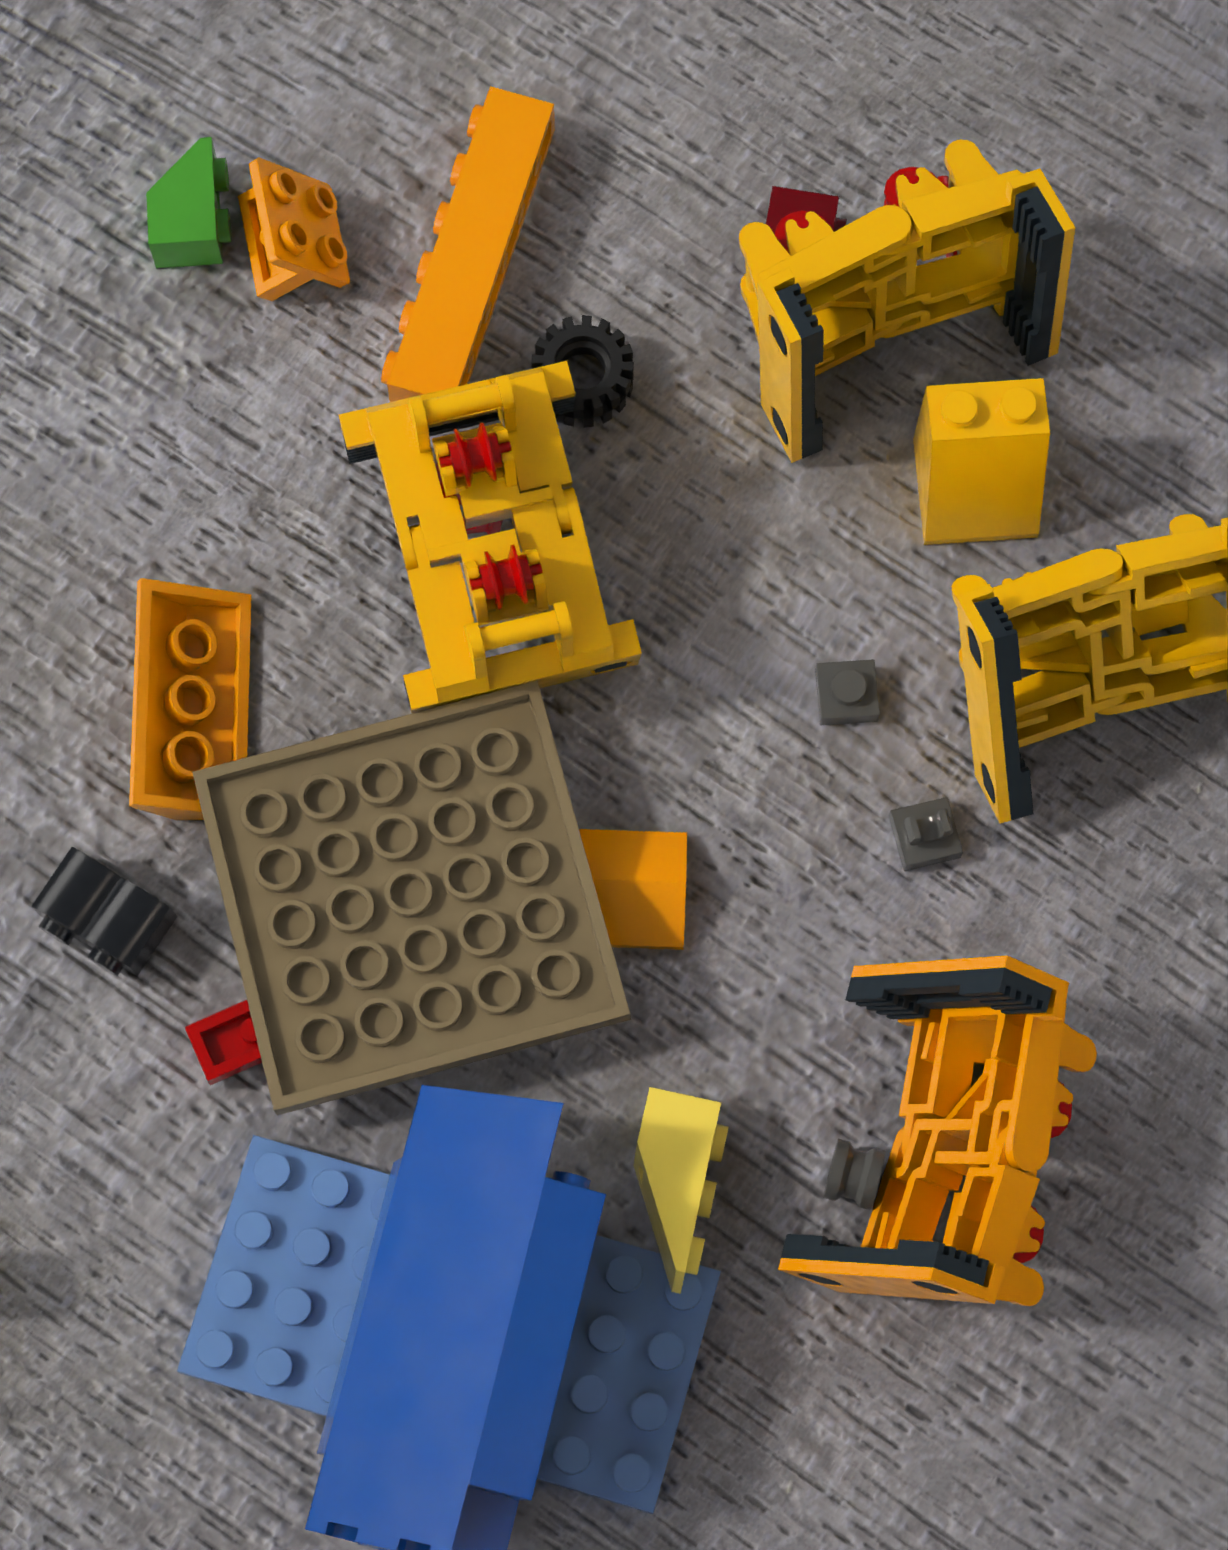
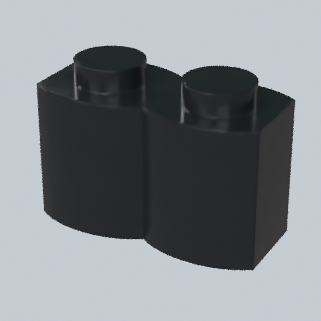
[32,847,177,976]

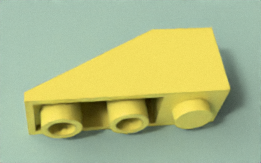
[633,1087,729,1294]

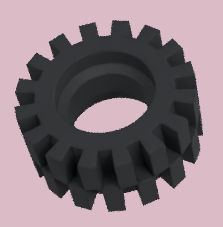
[531,315,634,428]

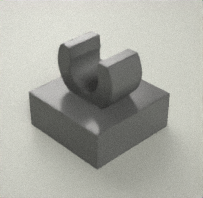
[889,797,963,871]

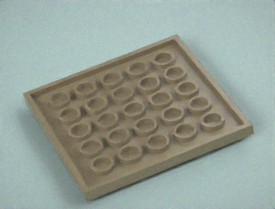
[192,681,631,1116]

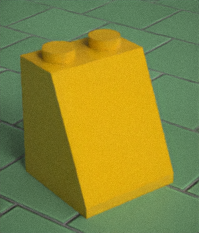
[913,378,1050,545]

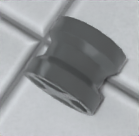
[823,1139,886,1210]

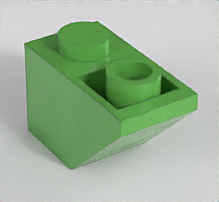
[146,137,232,269]

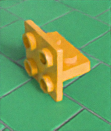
[238,157,350,301]

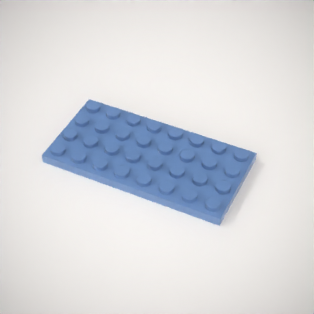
[177,1135,721,1514]

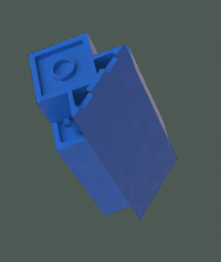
[305,1085,606,1550]

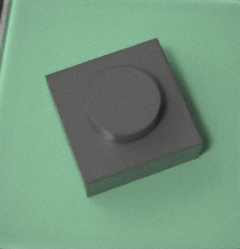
[815,659,880,725]

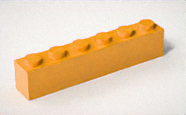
[381,86,555,402]

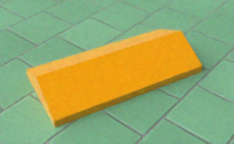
[129,578,252,820]
[579,829,687,950]

